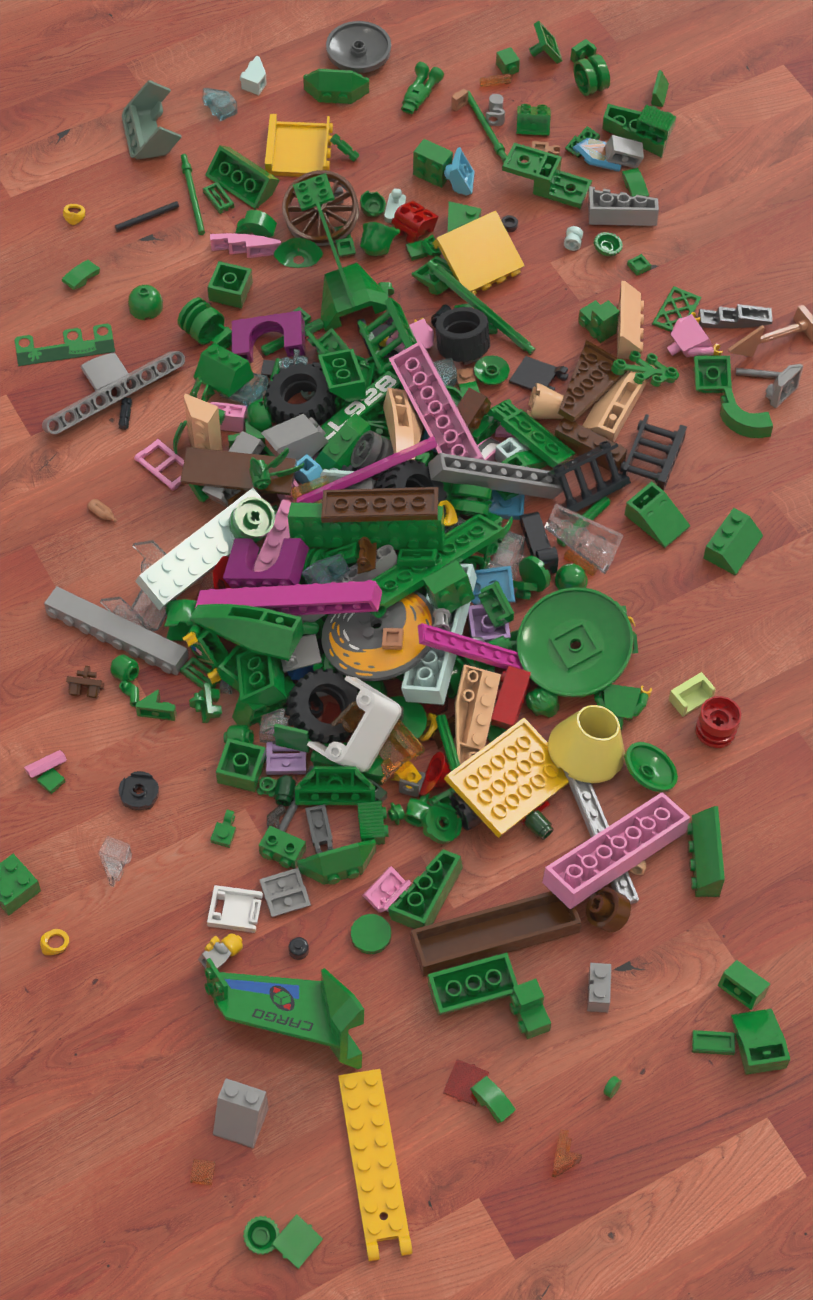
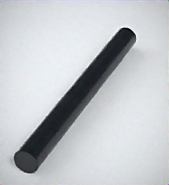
[115,201,179,232]

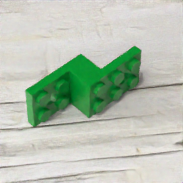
[502,143,592,209]

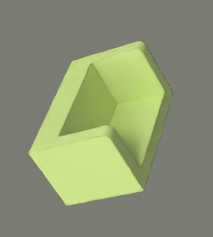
[669,672,716,717]

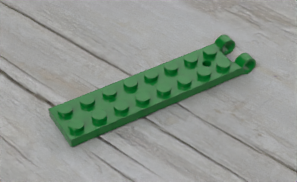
[369,513,505,618]

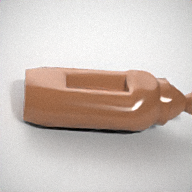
[87,499,117,522]

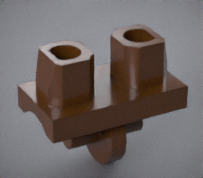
[66,666,104,698]

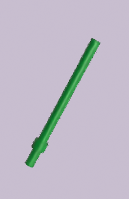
[468,91,507,163]
[181,154,205,235]

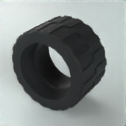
[435,307,490,362]

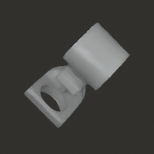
[486,94,505,126]

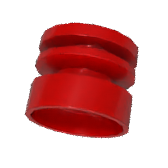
[695,696,742,748]

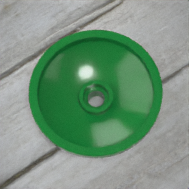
[625,742,678,792]

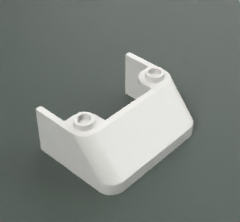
[307,676,401,773]

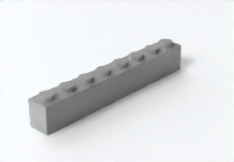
[428,453,563,499]
[44,586,188,676]

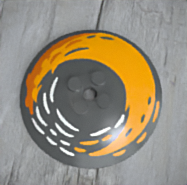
[322,590,435,681]

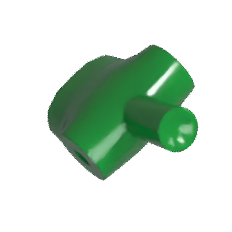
[404,793,432,827]

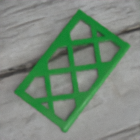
[652,286,702,332]

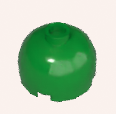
[128,285,163,320]
[244,397,275,433]

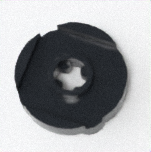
[119,771,159,810]

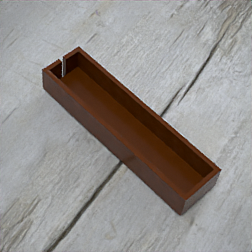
[411,891,581,977]

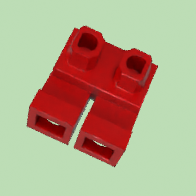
[391,200,439,243]

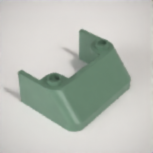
[122,80,182,160]

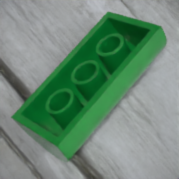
[427,953,518,1015]

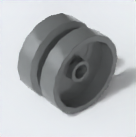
[351,430,394,478]

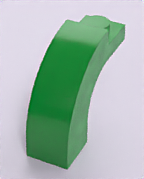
[720,387,773,438]

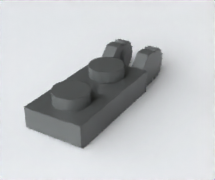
[305,805,333,854]

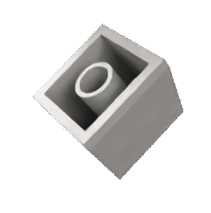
[261,414,329,461]
[213,1078,268,1148]

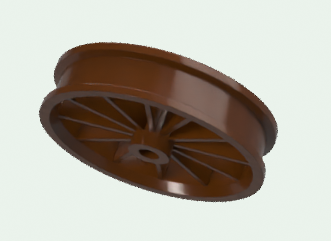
[282,170,359,247]

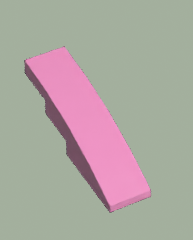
[210,233,281,258]

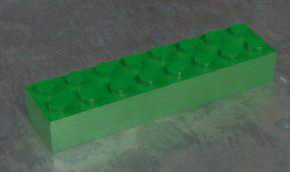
[288,502,445,551]

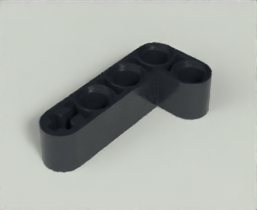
[519,512,558,574]

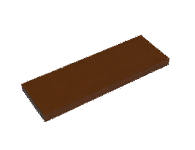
[180,447,297,496]
[321,487,439,523]

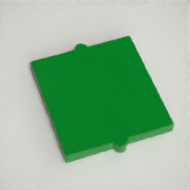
[273,723,311,753]
[271,1214,323,1269]

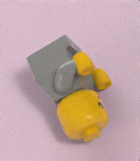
[198,933,243,969]

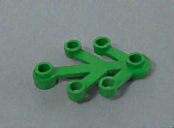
[611,351,679,387]

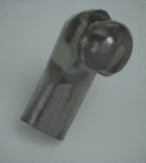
[266,804,287,829]

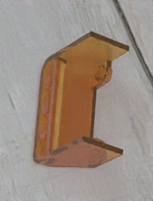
[331,701,425,784]

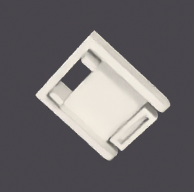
[207,885,263,933]

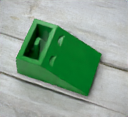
[624,481,690,548]
[731,1008,790,1075]

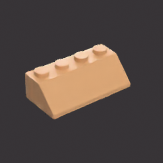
[617,281,644,359]
[184,394,222,451]

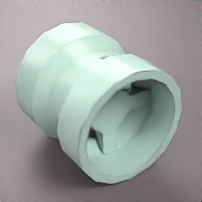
[564,226,583,251]

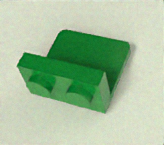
[306,328,350,355]

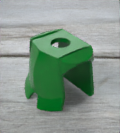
[164,599,197,641]

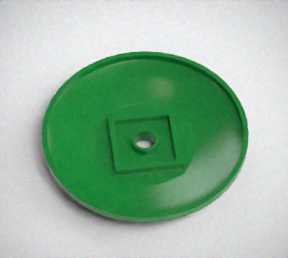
[517,587,633,697]

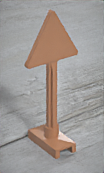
[728,305,813,357]

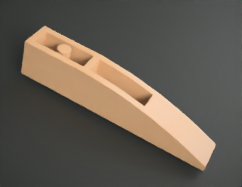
[582,363,655,442]
[383,388,423,461]
[455,665,501,765]

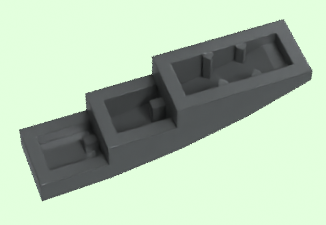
[698,304,773,328]

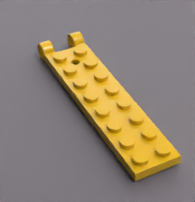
[338,1069,412,1261]

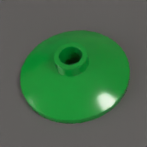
[474,355,510,385]

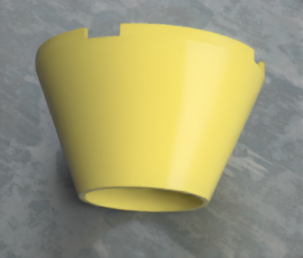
[548,705,625,783]

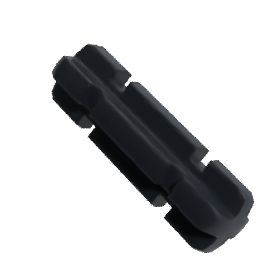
[118,397,132,430]

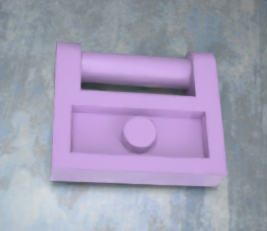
[266,742,306,775]

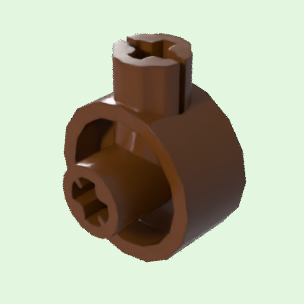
[586,885,631,933]

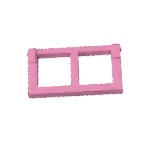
[134,439,184,491]

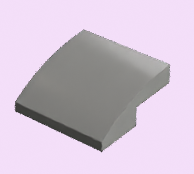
[81,352,130,391]
[259,868,311,917]

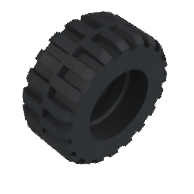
[265,363,337,428]
[375,460,447,516]
[285,668,364,744]

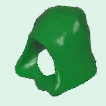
[360,222,400,257]

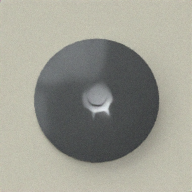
[326,21,391,73]

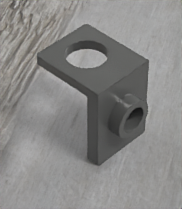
[399,771,426,797]

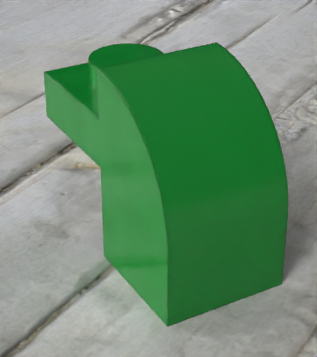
[235,210,277,238]

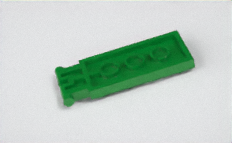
[487,399,575,467]

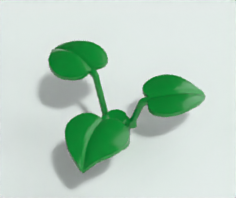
[173,377,226,455]

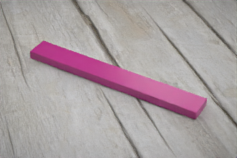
[297,436,438,503]
[418,623,524,670]

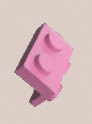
[362,866,412,913]

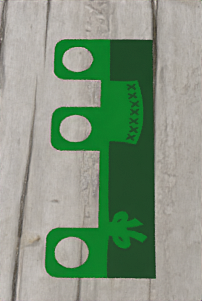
[15,324,115,366]

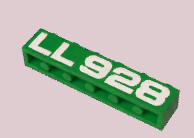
[318,371,405,452]

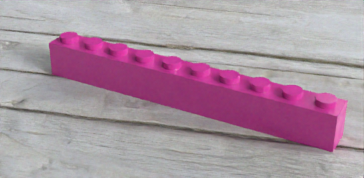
[195,580,382,616]

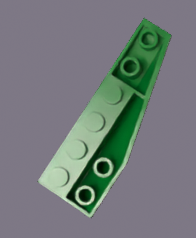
[189,604,304,661]

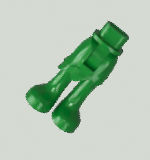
[401,62,444,114]

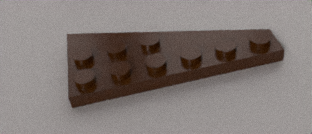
[558,340,628,422]

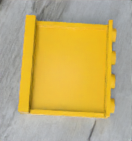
[265,114,333,177]
[433,211,525,295]

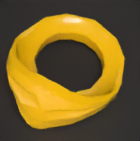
[63,204,86,225]
[438,500,458,527]
[419,713,438,741]
[40,929,69,955]

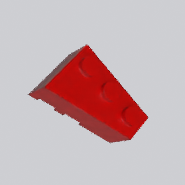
[491,666,531,730]

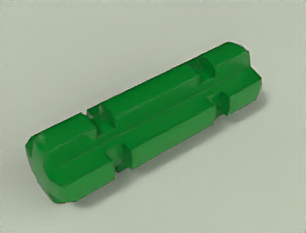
[330,134,360,161]

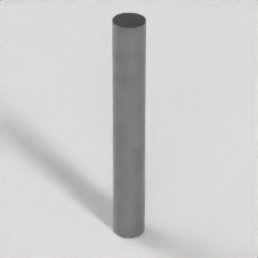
[736,368,782,379]

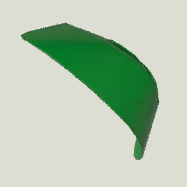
[274,238,323,268]

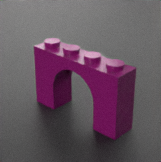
[232,311,305,363]
[223,538,309,589]

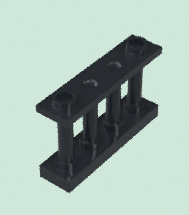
[620,414,687,491]
[547,440,631,515]

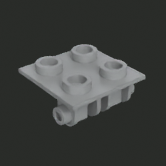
[281,634,322,672]

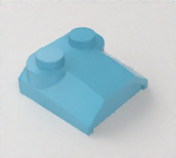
[444,147,475,195]

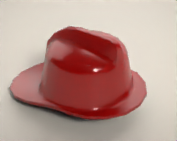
[419,752,451,796]

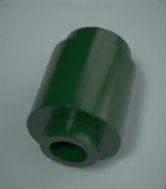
[274,775,296,807]
[524,810,554,840]

